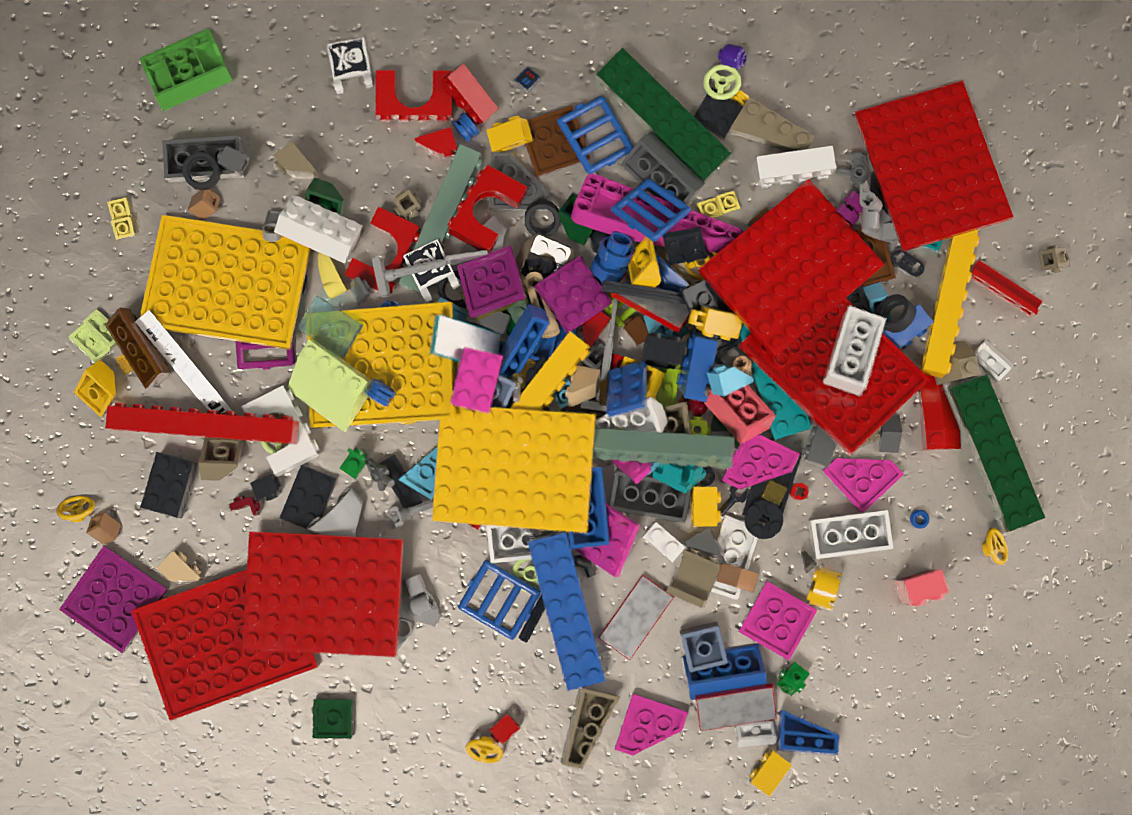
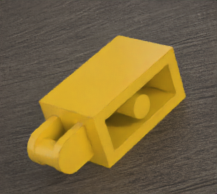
[688,306,742,341]

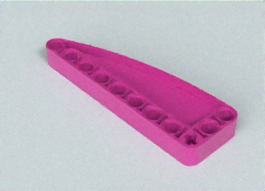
[571,174,744,252]

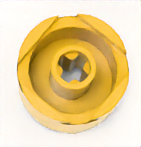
[807,567,843,610]

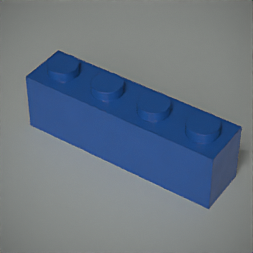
[498,304,550,381]

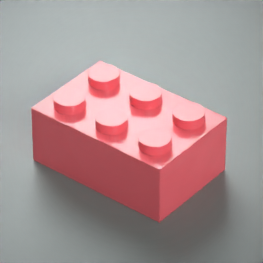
[704,385,775,444]
[894,569,949,606]

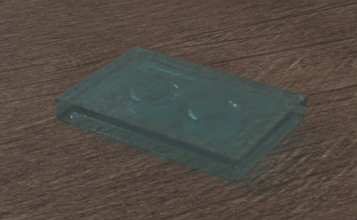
[297,296,363,358]

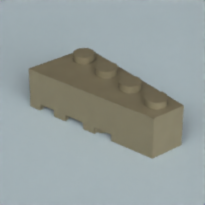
[728,97,815,152]
[560,687,620,769]

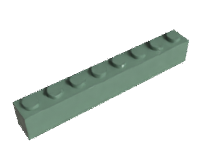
[399,144,483,295]
[593,428,734,468]

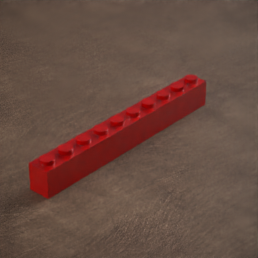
[105,403,299,445]

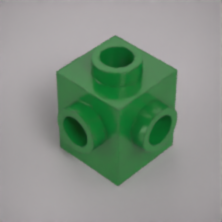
[776,662,810,696]

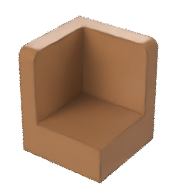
[188,189,221,220]
[86,512,121,545]

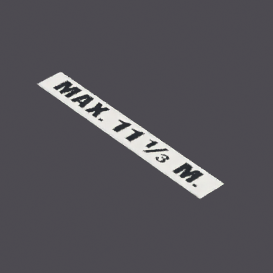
[135,311,233,415]

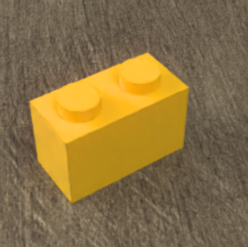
[486,116,533,152]
[749,749,792,797]

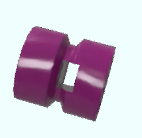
[836,191,862,227]

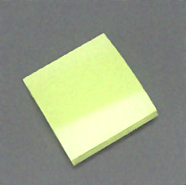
[69,309,117,363]

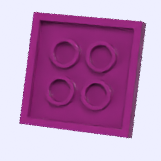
[457,245,526,318]
[534,256,613,334]

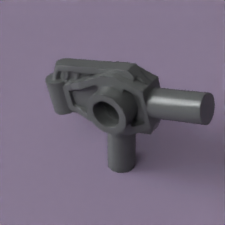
[836,151,868,195]
[366,458,395,491]

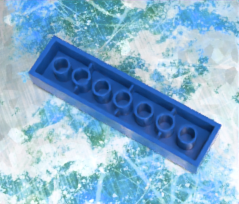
[527,531,605,691]

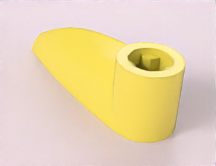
[318,252,348,300]

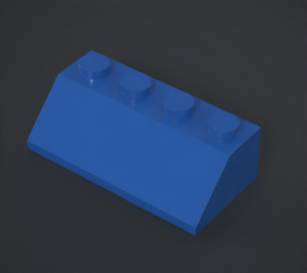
[569,467,609,549]
[682,644,767,700]

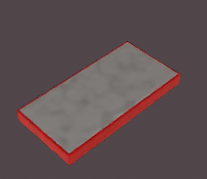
[611,271,690,333]
[598,575,674,660]
[695,683,777,732]

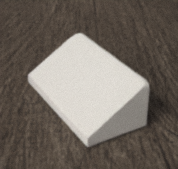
[974,339,1014,381]
[735,720,777,748]

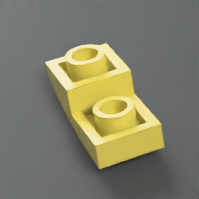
[696,191,740,218]
[107,197,135,239]

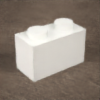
[643,522,685,562]

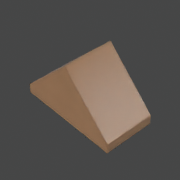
[716,563,759,593]

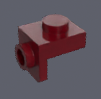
[677,394,708,417]
[229,496,261,516]

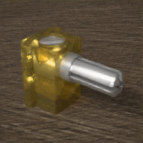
[508,373,527,402]

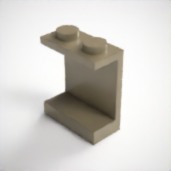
[666,548,722,608]

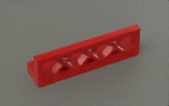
[970,260,1043,318]

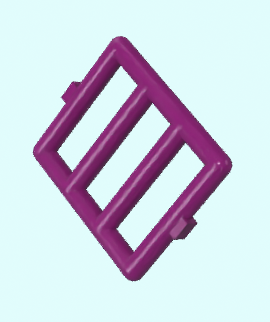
[235,339,295,370]

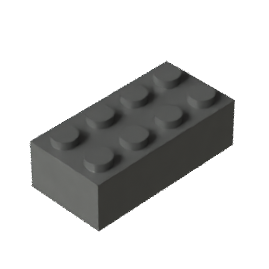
[162,135,245,183]
[609,471,691,523]

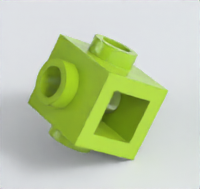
[689,417,711,436]

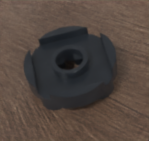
[744,501,783,539]

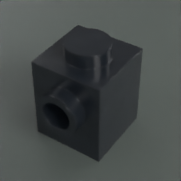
[250,474,282,501]

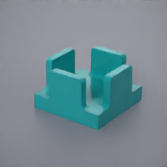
[653,463,706,494]

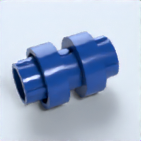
[591,232,634,286]

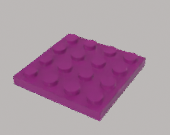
[59,545,168,653]

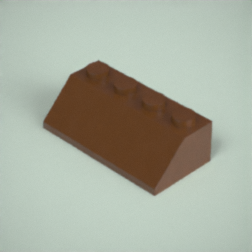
[105,307,170,389]

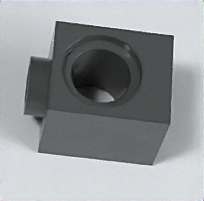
[217,146,250,176]

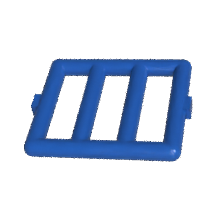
[557,96,634,174]
[611,178,691,242]
[458,560,541,640]

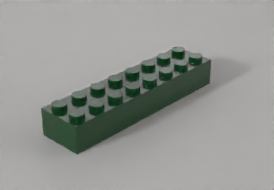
[595,47,731,183]
[948,374,1046,532]

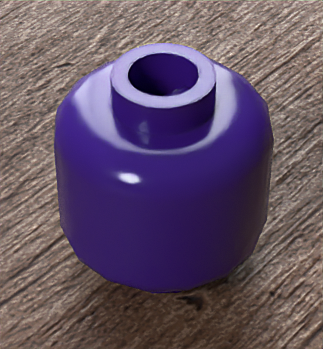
[718,44,747,71]

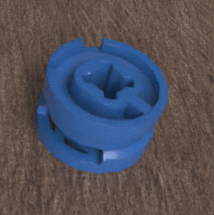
[451,113,480,143]
[365,378,396,406]

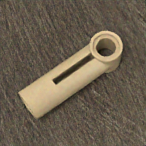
[524,272,560,338]

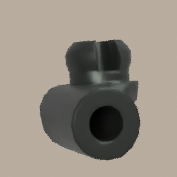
[573,555,596,578]

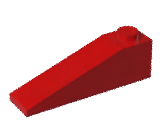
[919,374,961,451]

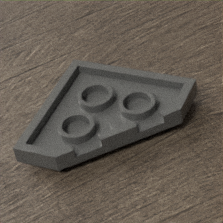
[490,152,547,211]

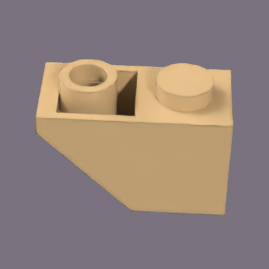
[566,366,600,407]
[156,551,204,581]

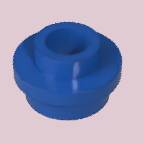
[910,510,929,529]

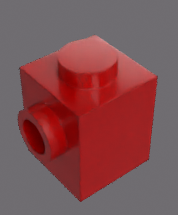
[490,713,520,744]

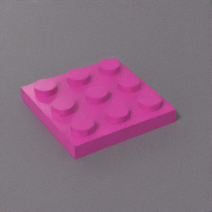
[574,502,640,577]
[738,581,817,660]

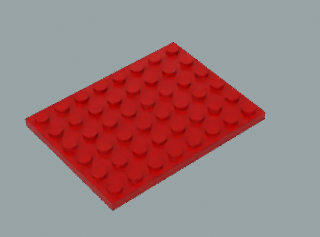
[854,80,1014,252]
[698,179,885,358]
[739,298,930,456]
[242,531,404,657]
[131,569,318,721]

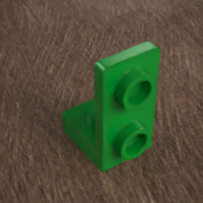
[339,447,368,479]

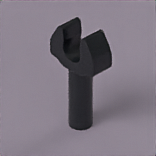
[718,487,748,517]

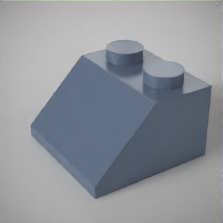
[679,621,728,672]

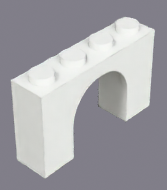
[242,386,320,477]

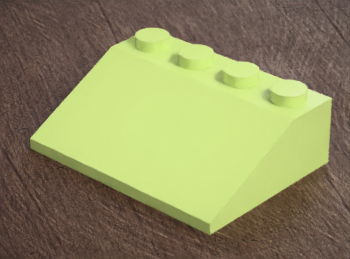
[287,340,372,432]

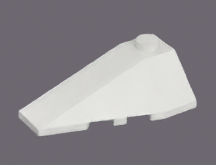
[595,397,668,433]

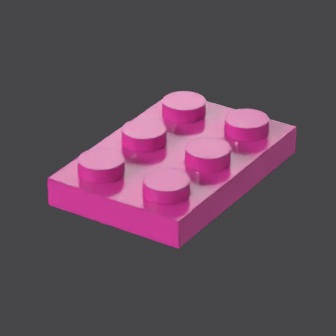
[450,347,503,413]

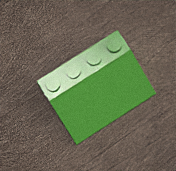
[140,28,232,111]

